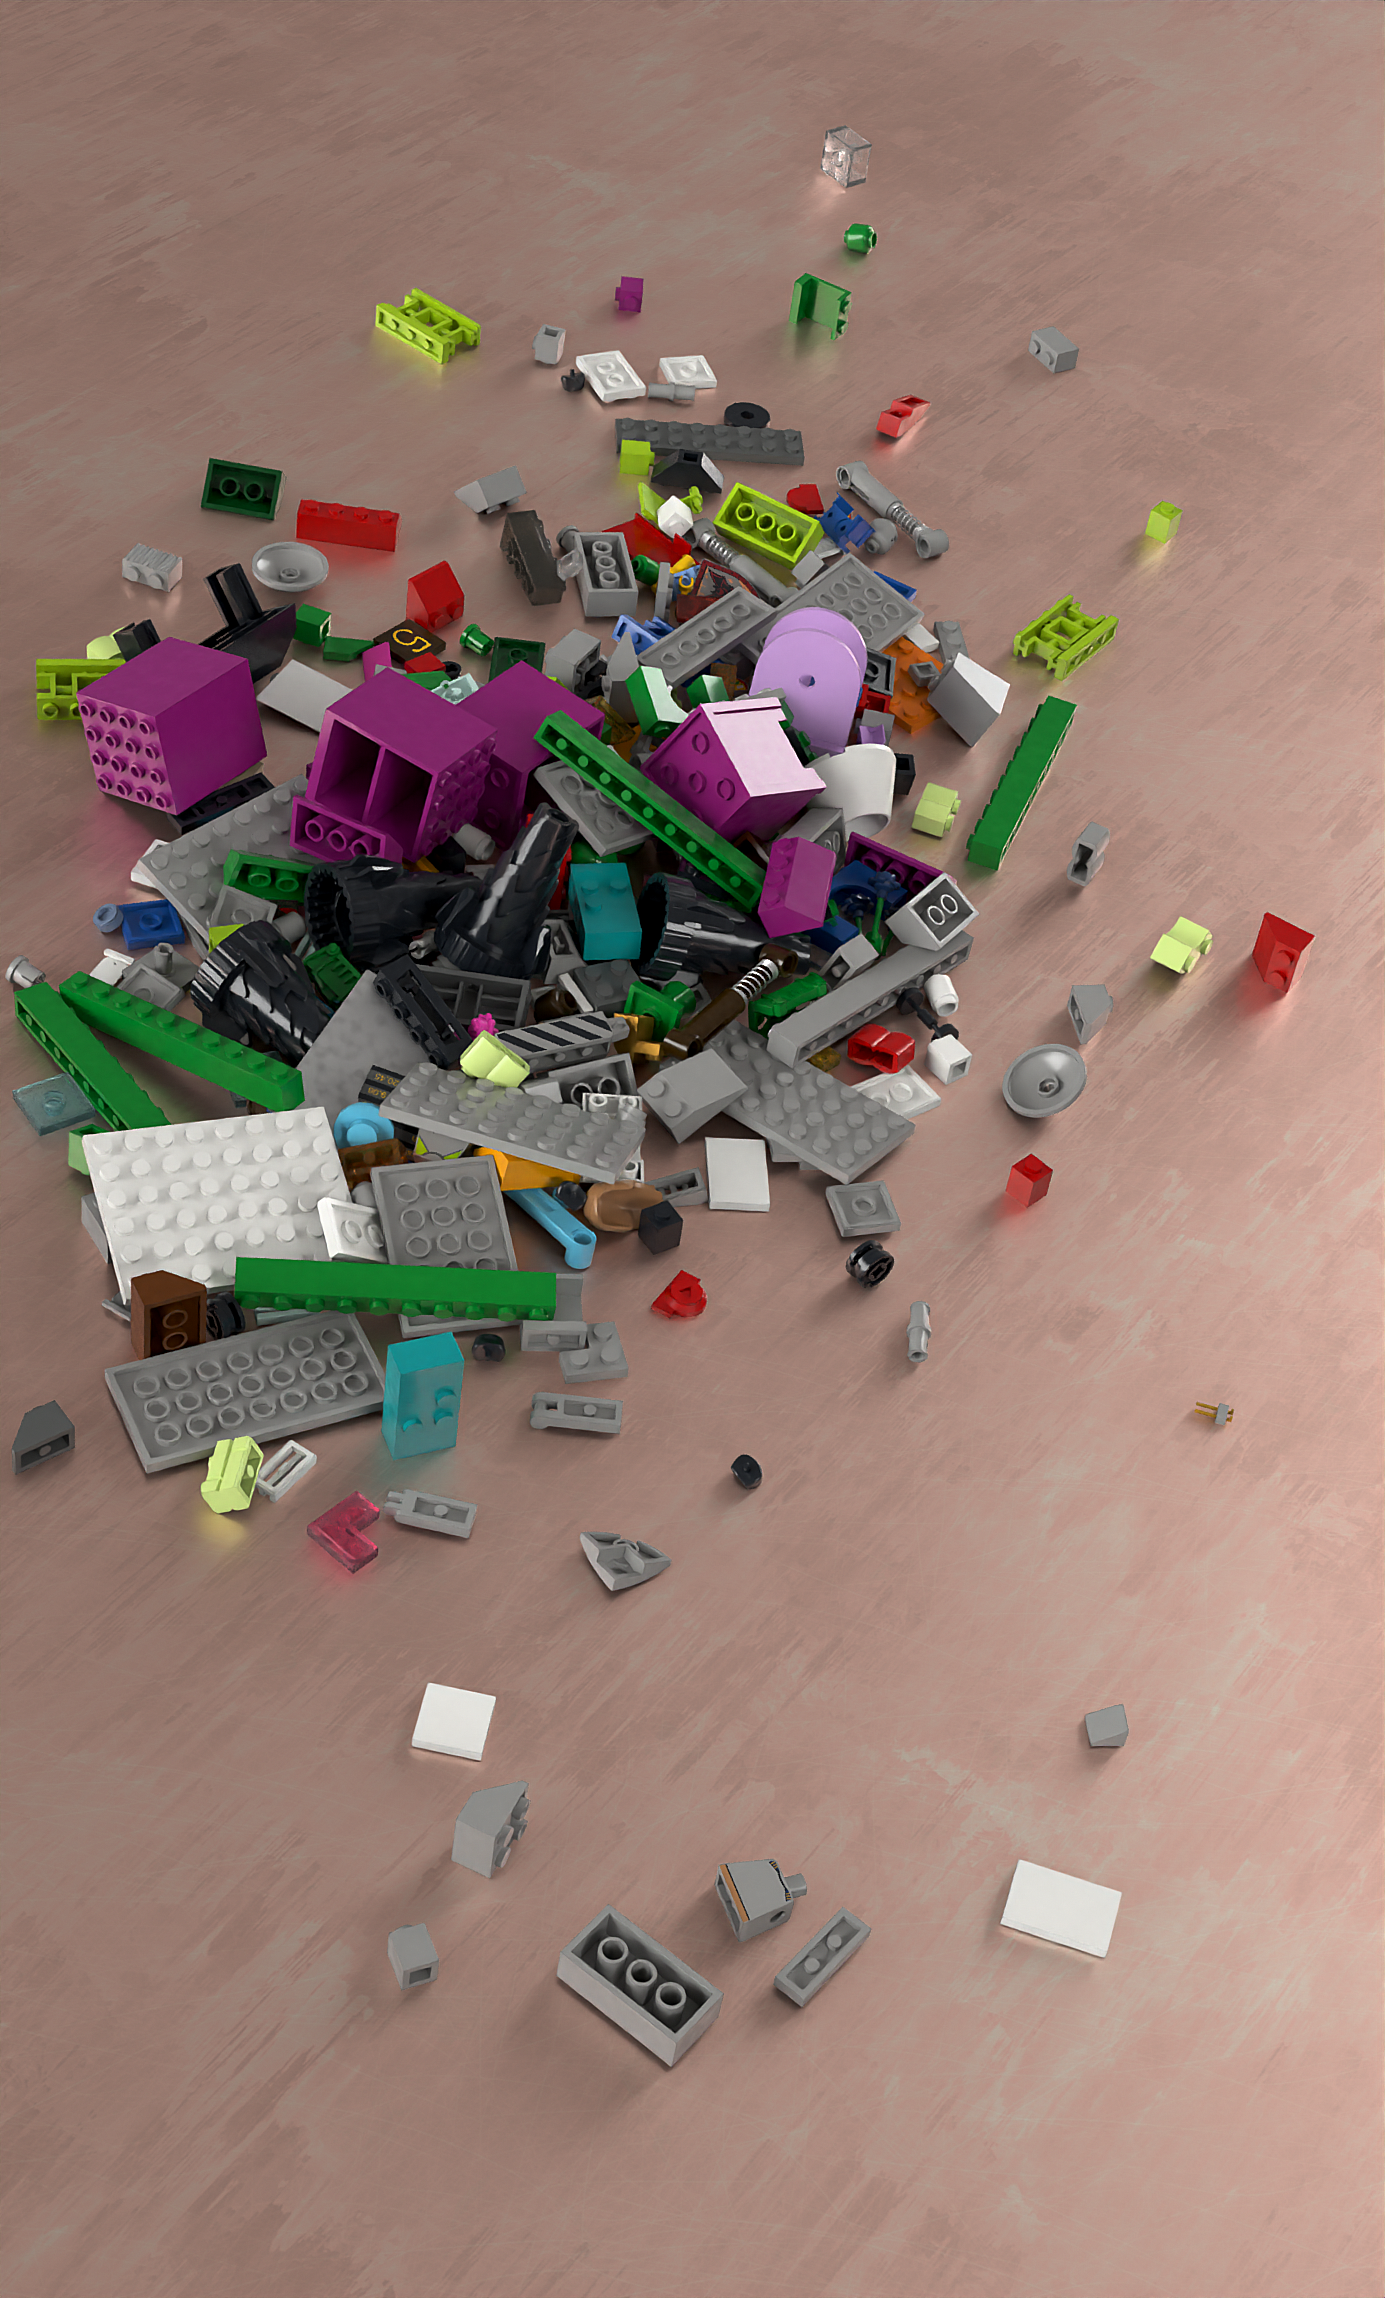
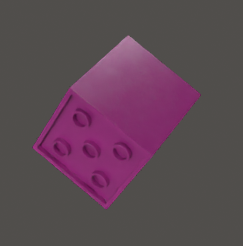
[76,637,267,815]
[456,660,605,852]
[305,667,498,863]

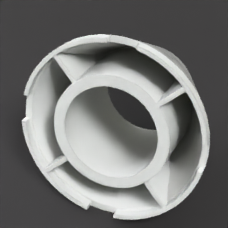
[804,744,897,842]

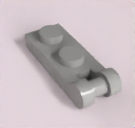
[530,1392,623,1434]

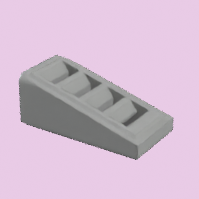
[644,1167,709,1207]

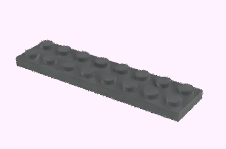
[615,418,805,466]

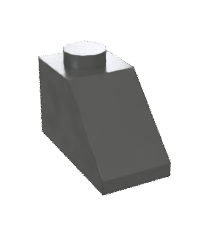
[11,1400,75,1475]

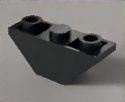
[651,449,724,494]

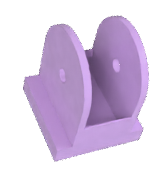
[749,607,867,757]

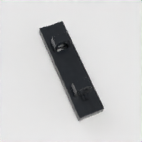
[167,772,275,835]

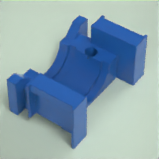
[814,492,876,554]

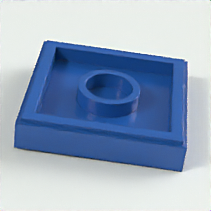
[117,899,185,950]

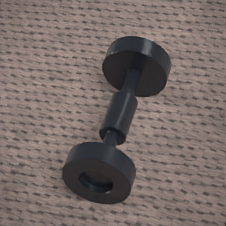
[896,987,959,1042]

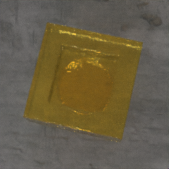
[805,1046,842,1073]

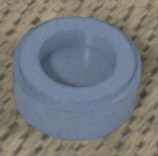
[93,904,123,932]

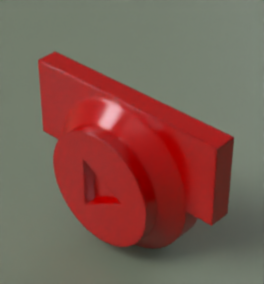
[786,484,824,514]
[651,1270,707,1319]

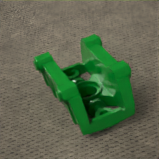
[303,943,362,1011]
[748,972,827,1040]

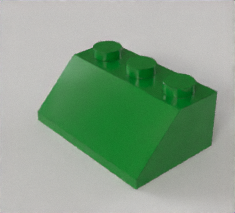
[223,849,317,906]

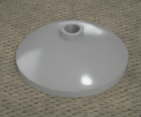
[252,542,329,592]
[1002,1044,1087,1118]

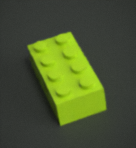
[712,482,825,570]

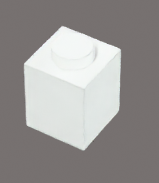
[657,495,693,539]
[924,1034,972,1085]

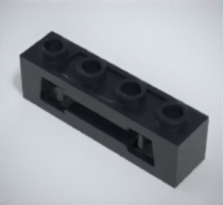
[373,954,473,1071]

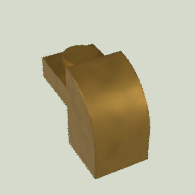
[613,1013,667,1064]

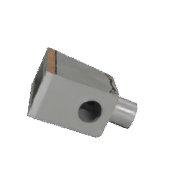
[714,1859,807,1942]

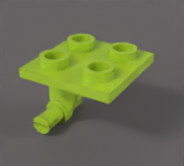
[638,482,703,534]

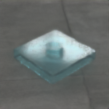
[12,1071,95,1136]

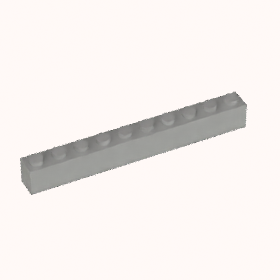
[766,930,974,1068]

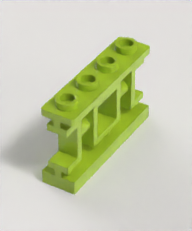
[375,288,481,364]
[1013,594,1119,681]
[36,659,126,720]

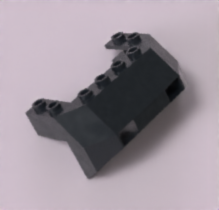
[113,563,297,684]

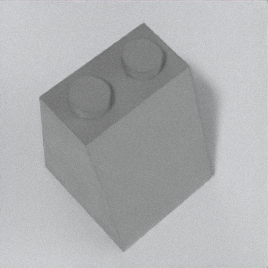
[927,652,1010,747]

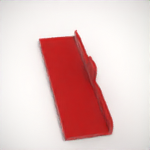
[602,513,700,567]

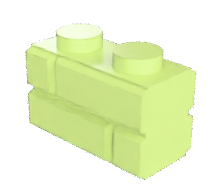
[201,1436,264,1513]

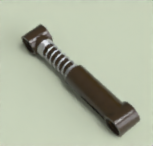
[663,943,798,1061]

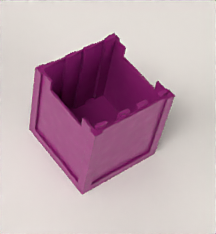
[639,697,827,846]

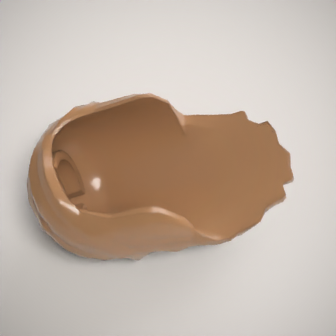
[583,1180,663,1233]

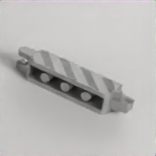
[494,1011,630,1074]

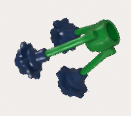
[840,871,901,960]

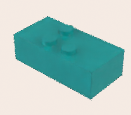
[568,863,642,960]
[381,1331,465,1461]

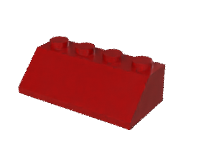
[296,499,402,552]

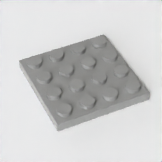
[533,745,658,857]

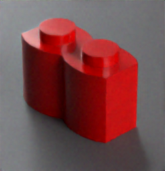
[847,1024,915,1074]

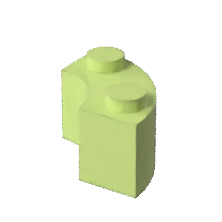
[1150,916,1213,974]

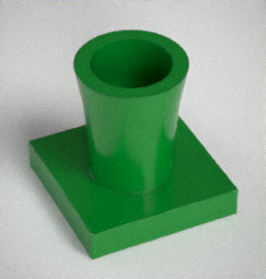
[624,980,696,1057]

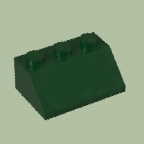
[201,458,287,521]

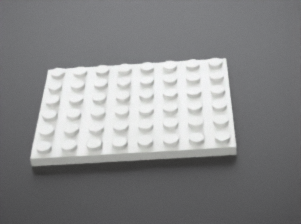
[82,1107,353,1306]

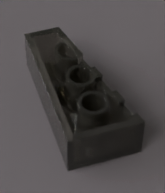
[499,510,566,606]

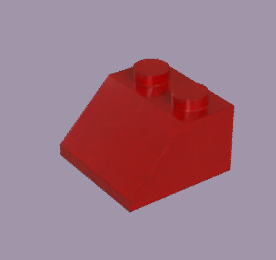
[405,560,465,633]
[1252,912,1315,993]

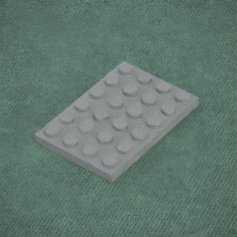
[370,1155,523,1338]

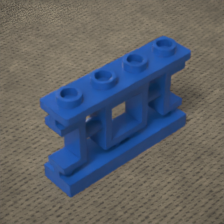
[611,614,729,688]

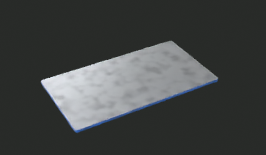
[267,970,454,1170]

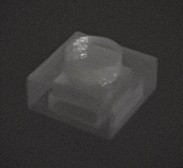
[557,548,583,581]

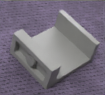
[520,1274,587,1352]

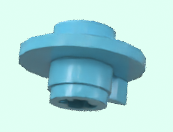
[334,1102,394,1161]

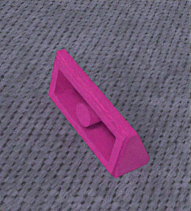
[362,642,392,682]

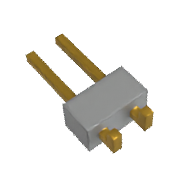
[1195,1402,1234,1425]

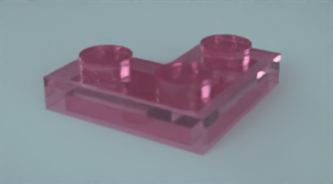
[307,1491,380,1574]

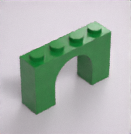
[625,666,730,738]

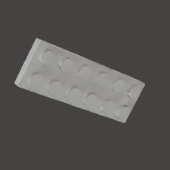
[636,586,777,690]

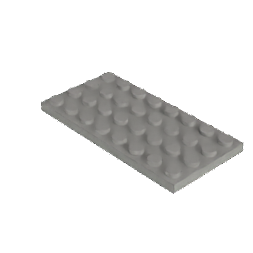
[735,553,925,665]
[136,774,326,943]
[659,1020,916,1185]
[378,1062,646,1184]
[105,1311,386,1474]

